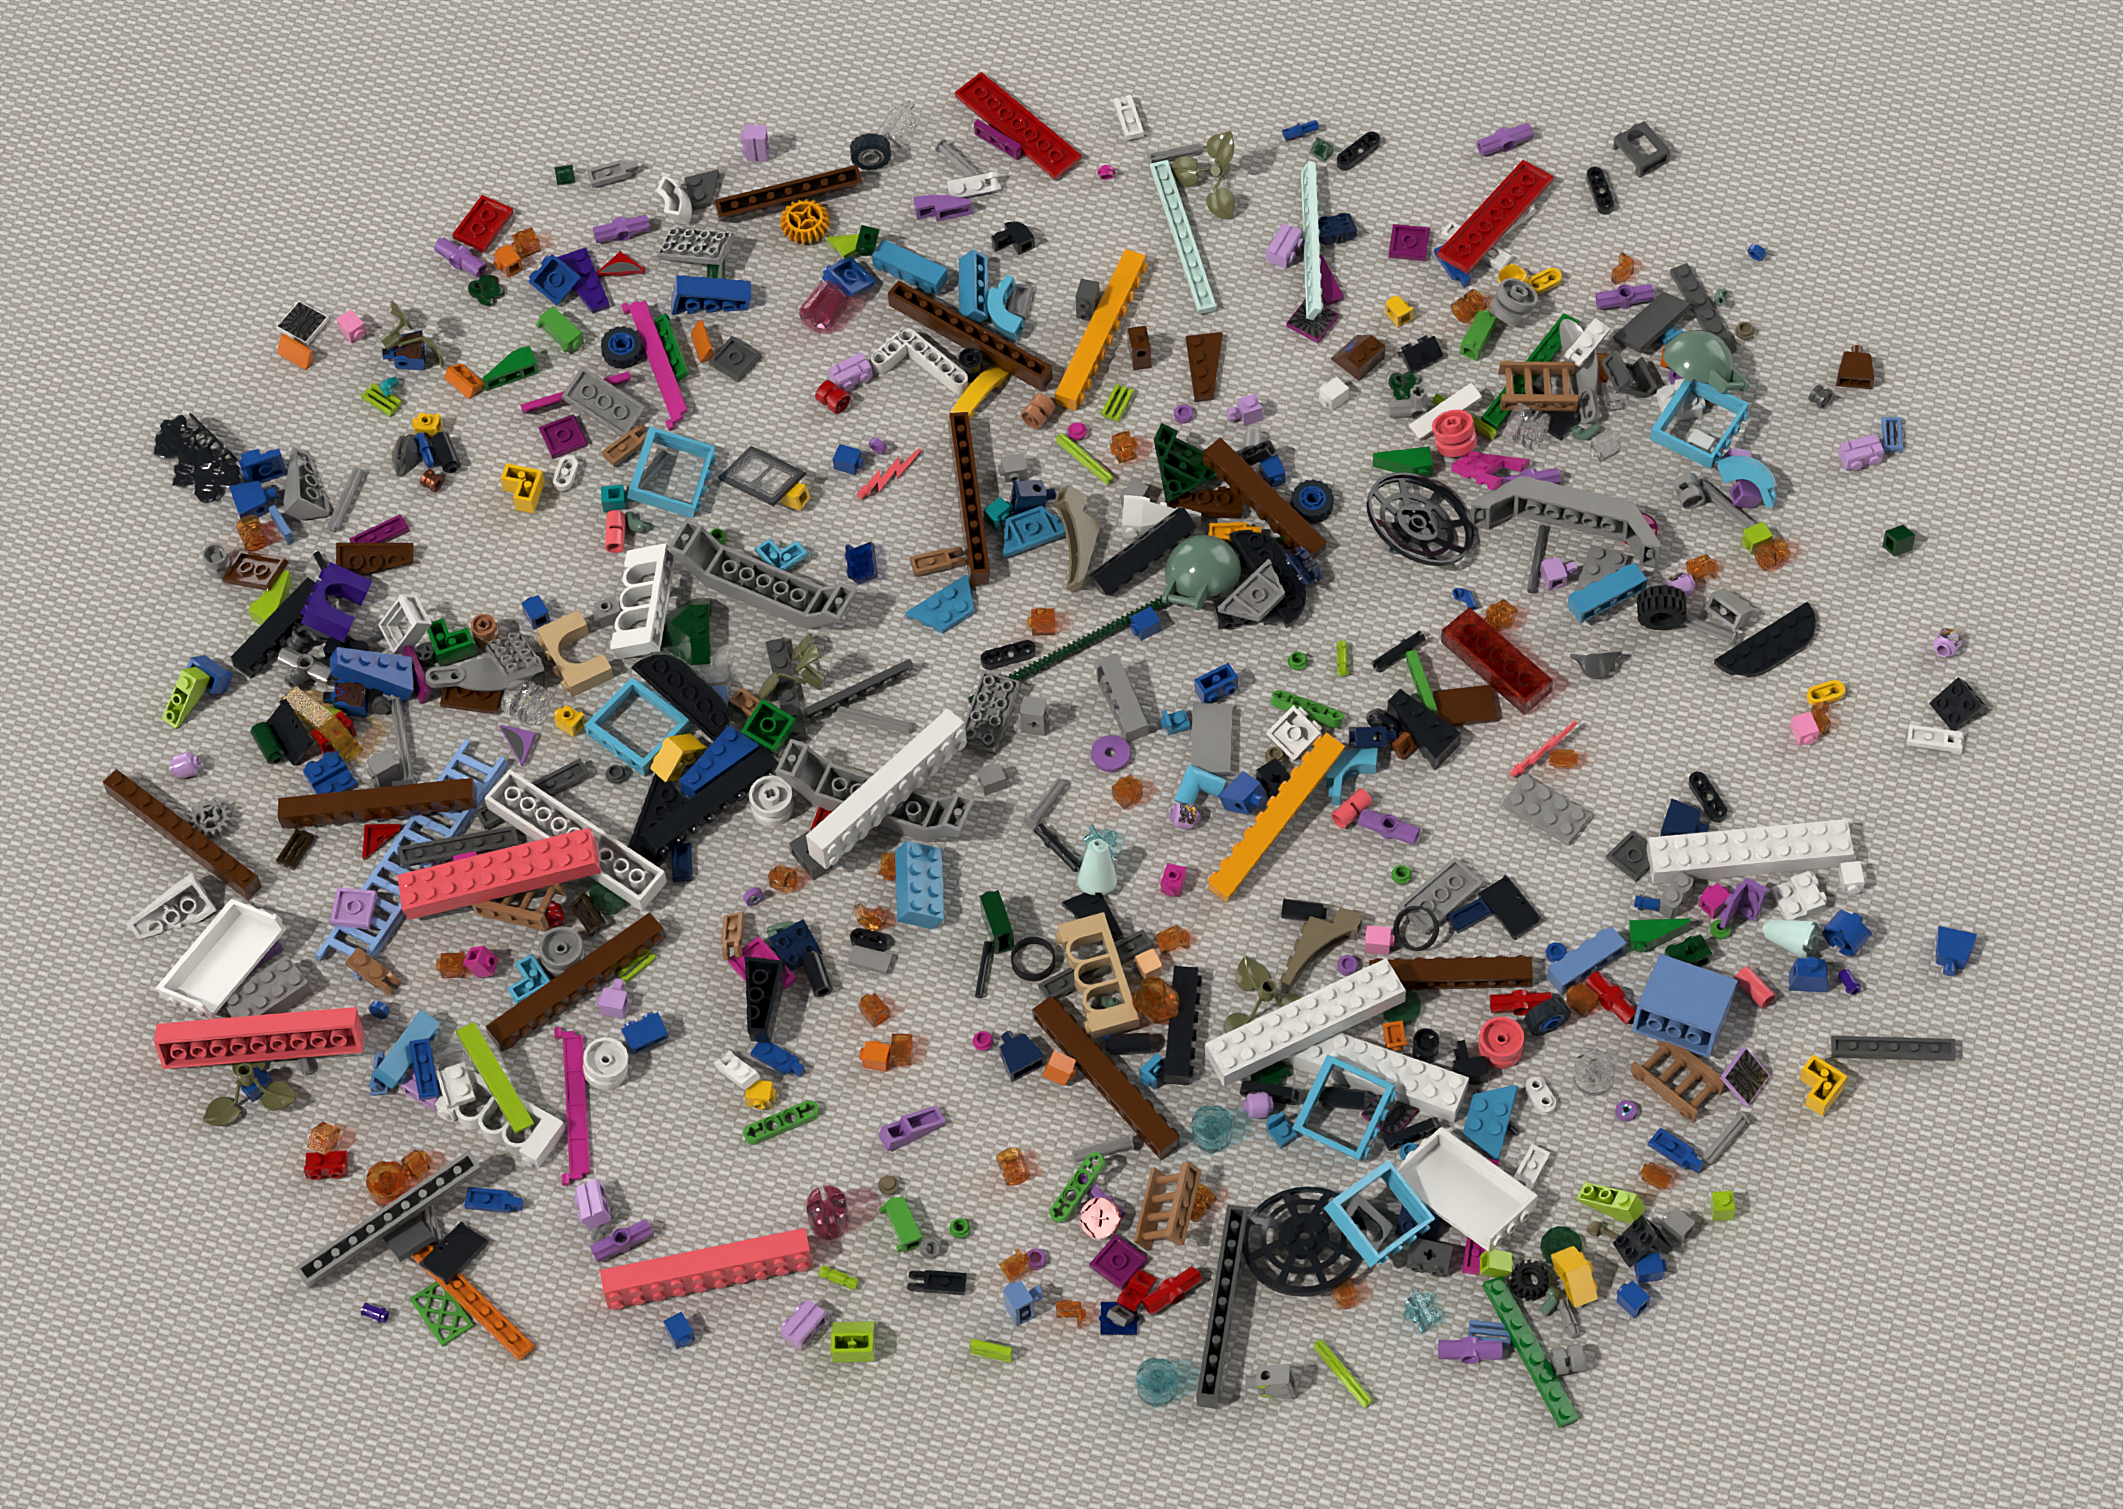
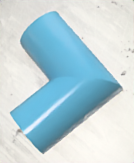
[755,538,809,572]
[1174,764,1226,805]
[507,954,550,1005]

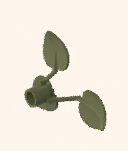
[1171,131,1235,219]
[380,300,444,368]
[758,633,825,700]
[1224,956,1302,1034]
[203,1061,296,1126]

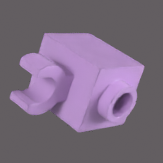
[1540,557,1578,591]
[597,978,629,1018]

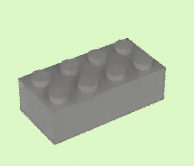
[222,955,312,1018]

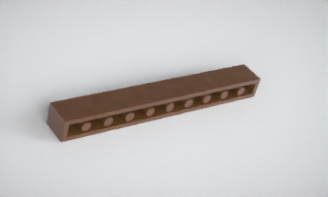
[888,280,1053,392]
[948,412,990,586]
[103,769,262,901]
[278,778,477,829]
[485,912,666,1052]
[1032,996,1180,1161]

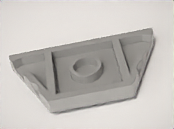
[1218,559,1285,622]

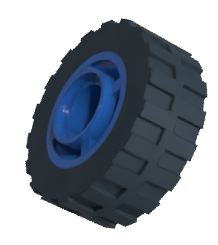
[601,326,643,369]
[1291,479,1334,524]
[1524,997,1571,1036]

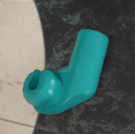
[380,377,399,396]

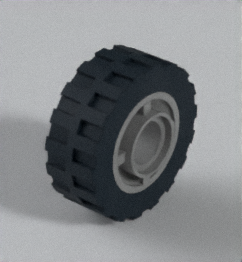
[850,133,891,170]

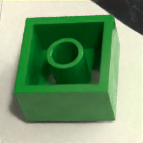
[741,699,797,756]

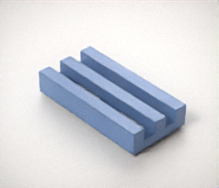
[1881,417,1903,453]
[268,505,295,545]
[1468,1320,1511,1347]

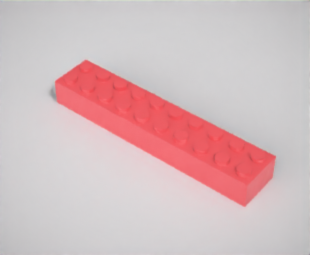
[397,828,601,920]
[154,1007,365,1069]
[600,1228,813,1310]

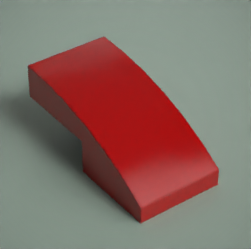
[1117,1269,1157,1312]

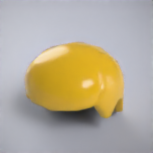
[1497,264,1528,284]

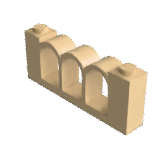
[1055,912,1139,1040]

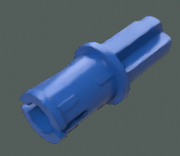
[1282,120,1319,141]
[415,432,436,468]

